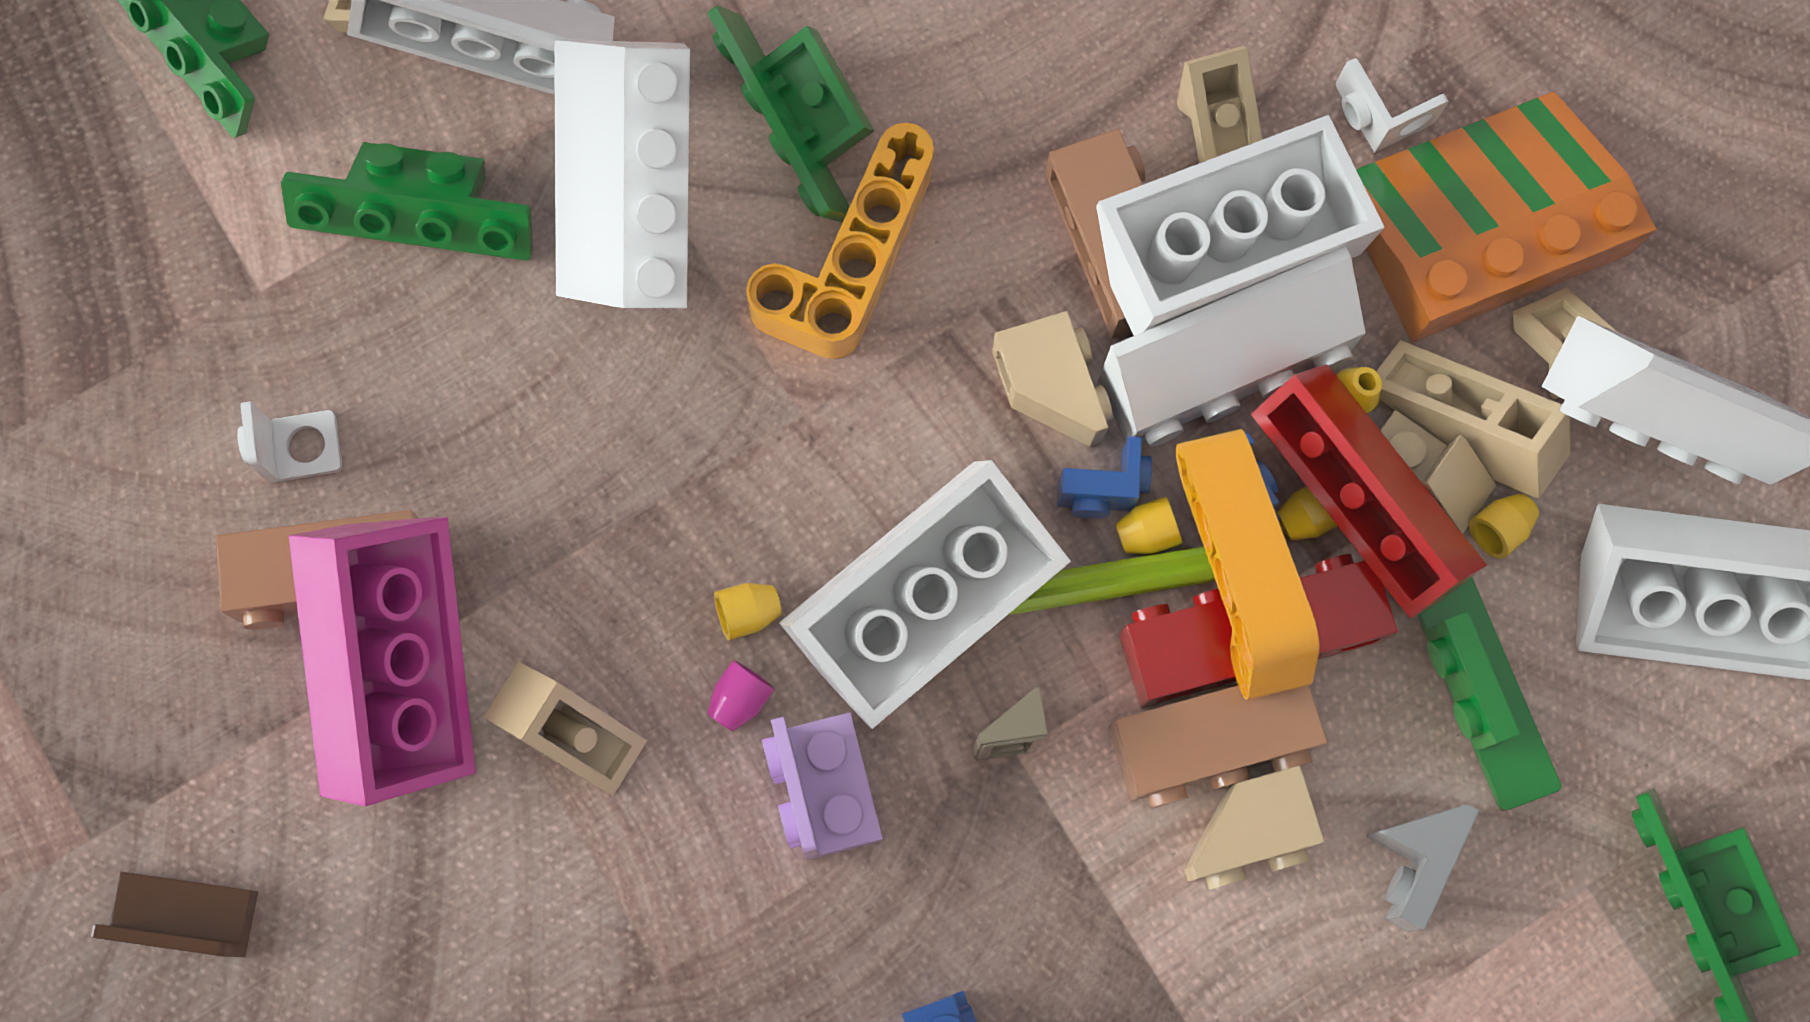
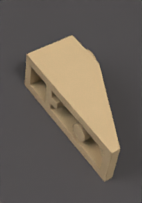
[1376,340,1570,499]

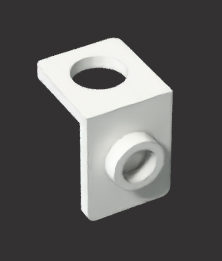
[1336,58,1449,153]
[238,401,342,483]

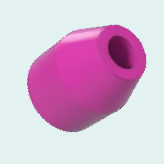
[707,659,775,731]

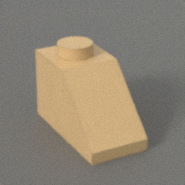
[483,661,647,796]

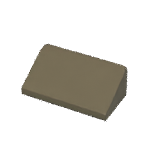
[973,686,1048,760]

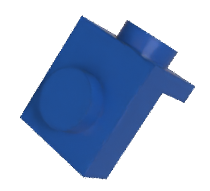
[1057,436,1152,519]

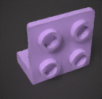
[762,712,883,860]

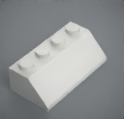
[347,0,615,95]
[555,40,690,308]
[1096,115,1385,336]
[1098,246,1366,447]
[1542,316,1810,485]
[779,460,1071,729]
[1576,504,1810,680]

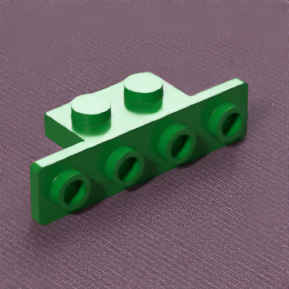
[117,0,270,138]
[707,5,874,222]
[281,142,533,261]
[1417,577,1561,811]
[1631,788,1801,1022]

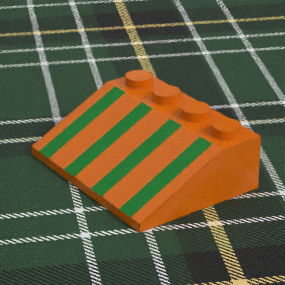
[1356,91,1657,343]

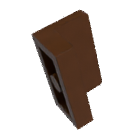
[90,872,258,958]

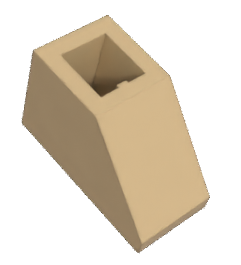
[992,311,1113,447]
[1184,765,1325,890]

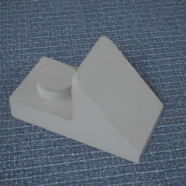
[1367,804,1480,932]

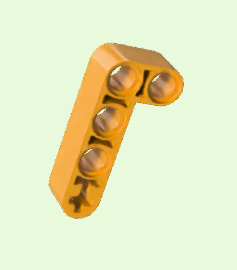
[746,122,934,359]
[1176,429,1319,700]

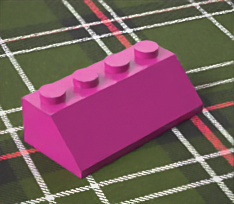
[289,517,476,806]

